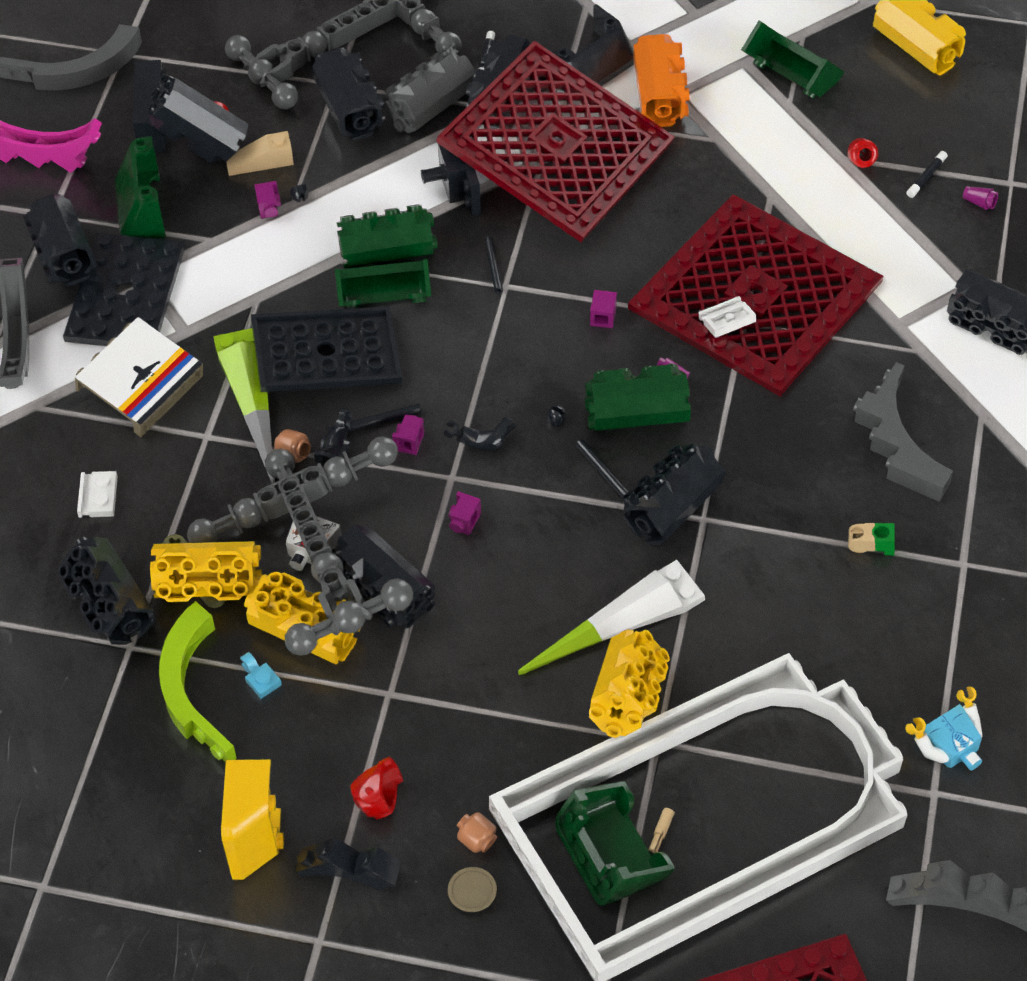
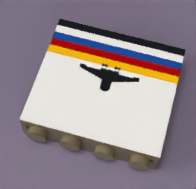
[75,317,203,437]

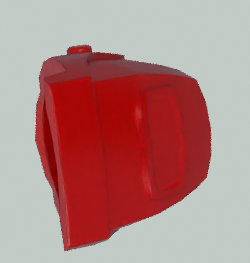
[350,757,403,819]

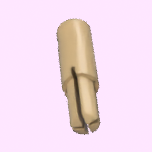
[649,808,675,853]

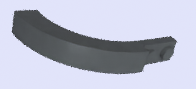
[0,24,142,90]
[0,258,29,389]

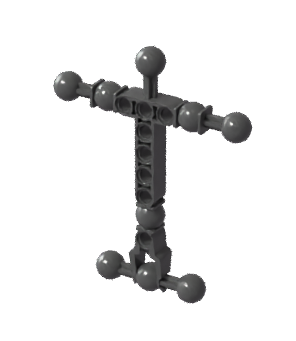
[225,0,462,110]
[187,436,413,656]

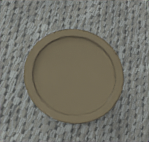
[448,867,497,912]

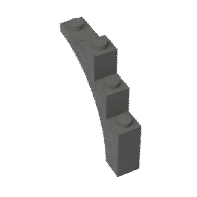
[853,362,953,502]
[886,860,1027,932]

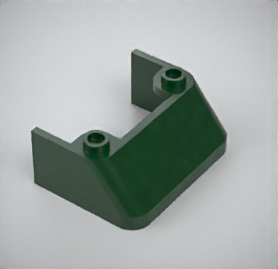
[741,20,845,99]
[335,259,432,309]

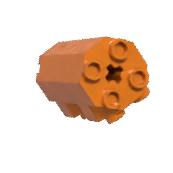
[633,34,690,127]

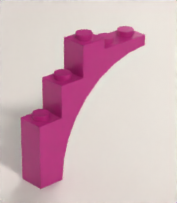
[0,118,102,173]

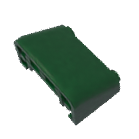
[115,136,166,239]
[555,781,675,905]

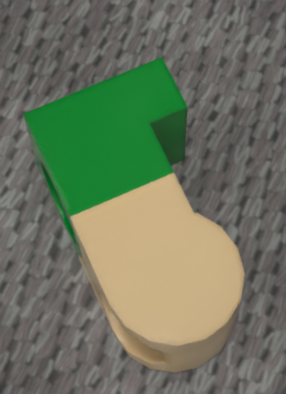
[848,523,895,556]

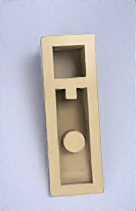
[226,131,294,176]

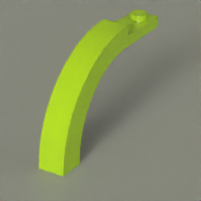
[159,601,237,762]

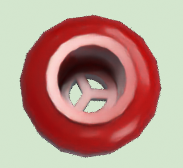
[847,138,878,168]

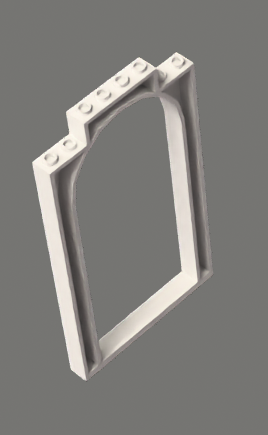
[489,653,907,981]

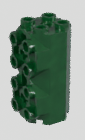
[336,204,438,268]
[585,363,691,431]

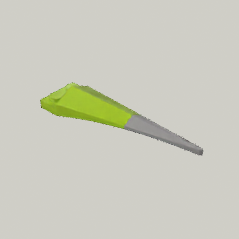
[213,328,275,483]

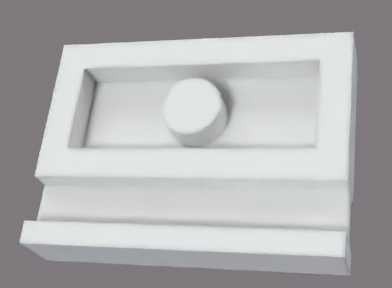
[699,296,756,338]
[77,471,118,518]

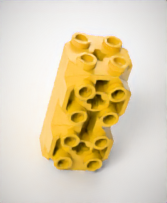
[873,0,966,76]
[150,541,262,602]
[244,572,361,664]
[589,629,670,738]

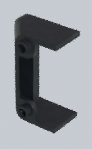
[537,4,634,92]

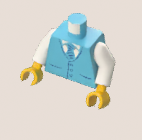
[905,687,982,770]

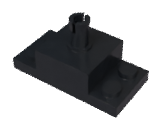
[420,122,481,216]

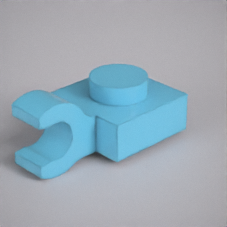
[240,652,282,699]

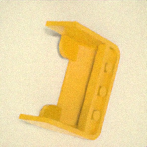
[221,759,284,880]

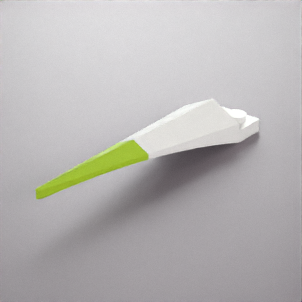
[518,560,705,675]

